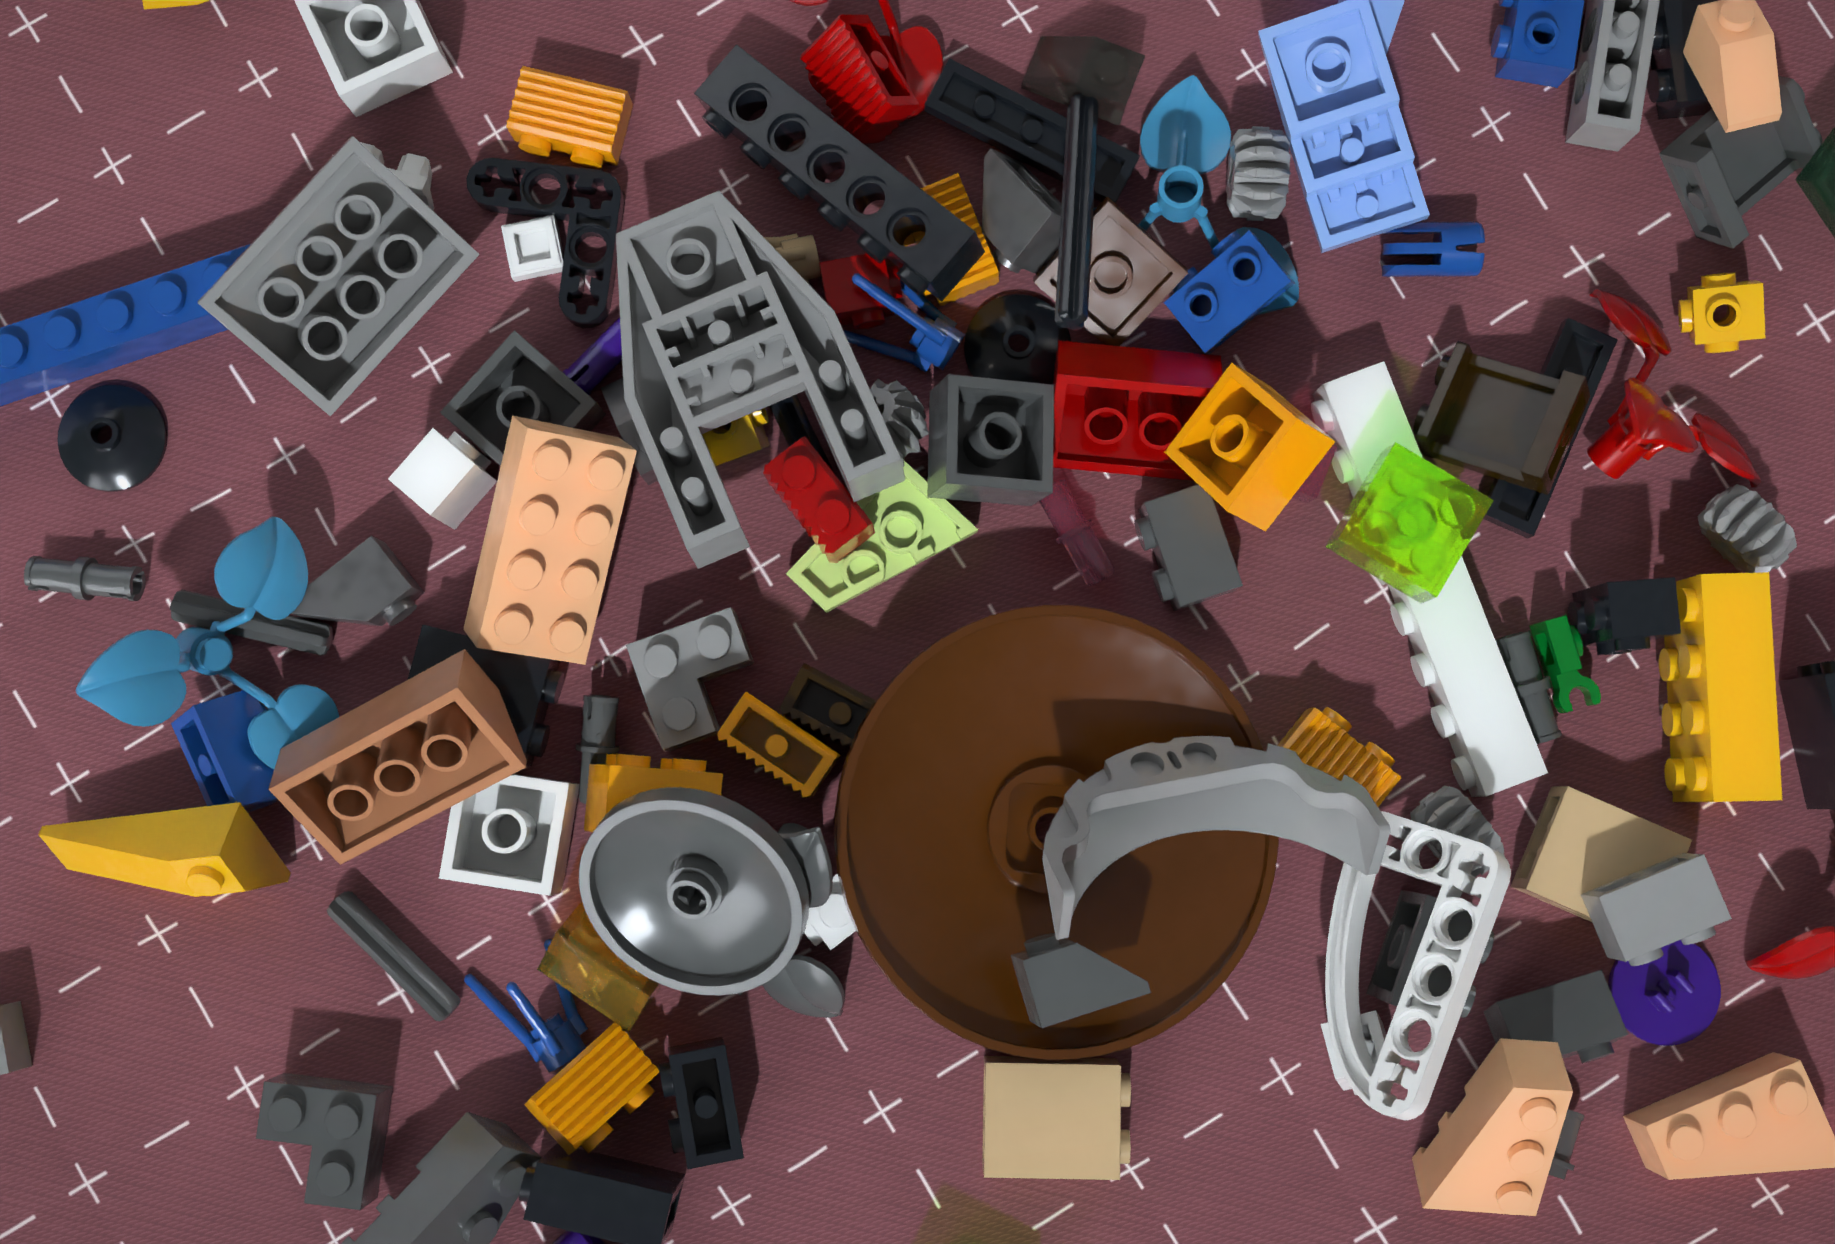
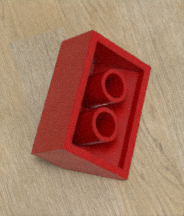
[1053,340,1223,481]

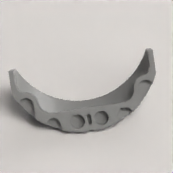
[1042,736,1390,940]

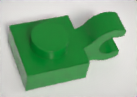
[1529,615,1601,713]

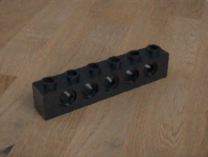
[694,44,985,302]

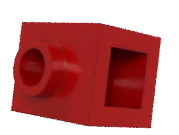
[819,253,903,329]

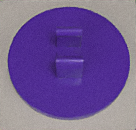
[1608,940,1721,1046]

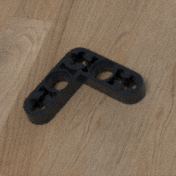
[466,158,625,329]

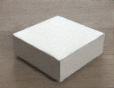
[501,215,564,282]

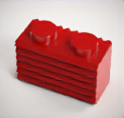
[800,14,919,144]
[763,436,876,563]

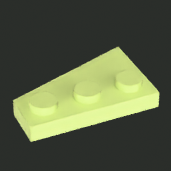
[786,461,978,613]

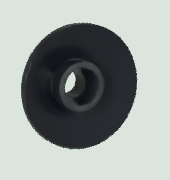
[964,294,1071,385]
[57,385,167,492]

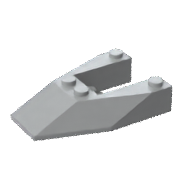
[616,191,905,569]

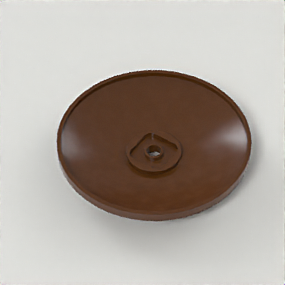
[834,605,1279,1060]

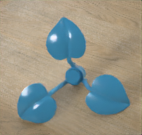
[1093,75,1299,315]
[75,516,339,769]

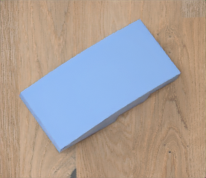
[1258,0,1430,253]

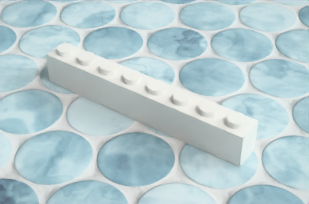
[1311,361,1548,797]

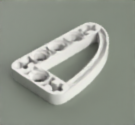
[1325,811,1511,1120]

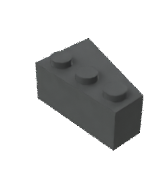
[341,1112,542,1244]

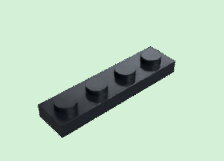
[924,58,1140,204]
[1478,318,1618,538]

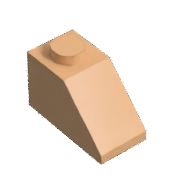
[1683,0,1782,133]

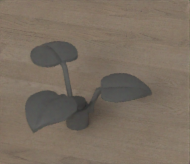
[762,823,845,1018]

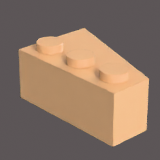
[1412,1038,1573,1216]
[1623,1052,1835,1180]

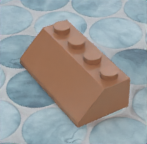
[268,649,527,865]

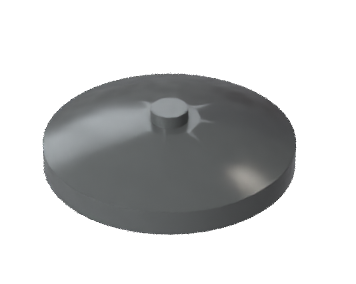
[579,787,809,996]

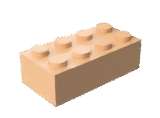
[463,415,637,665]

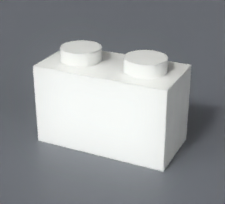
[388,428,497,530]

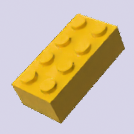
[1659,572,1782,802]

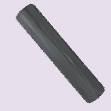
[170,590,333,656]
[326,891,461,1022]

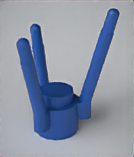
[843,273,965,373]
[464,939,588,1072]

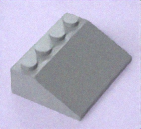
[197,136,480,416]

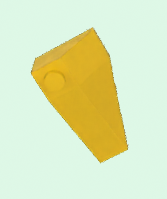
[38,802,291,897]

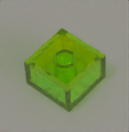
[1325,442,1494,603]

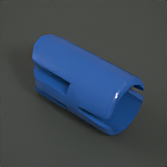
[1382,222,1485,277]

